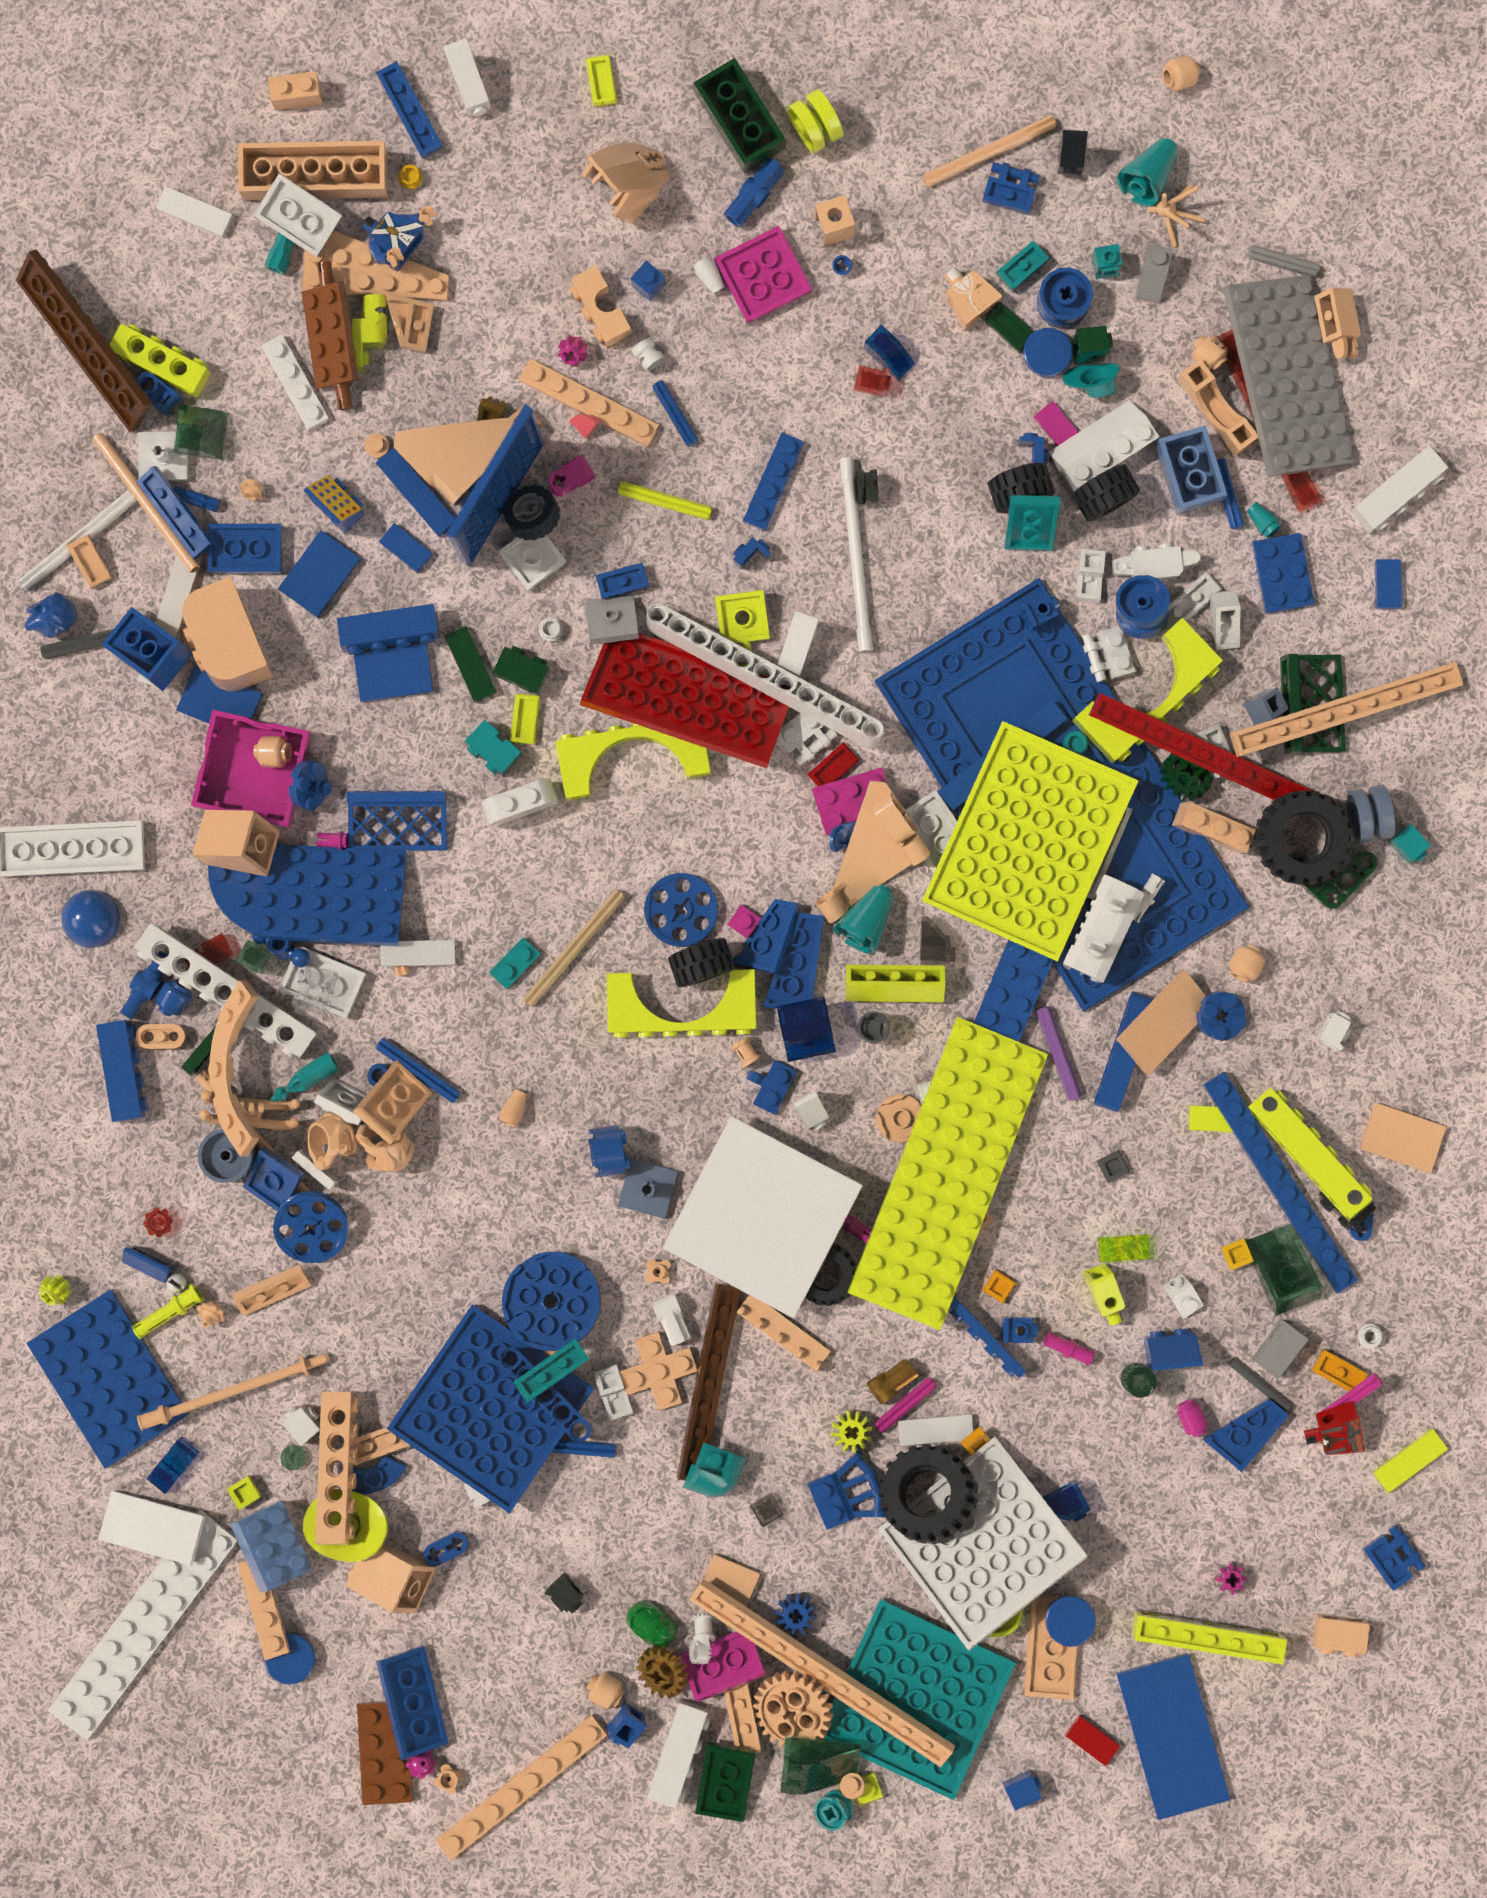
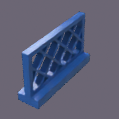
[346,790,447,850]

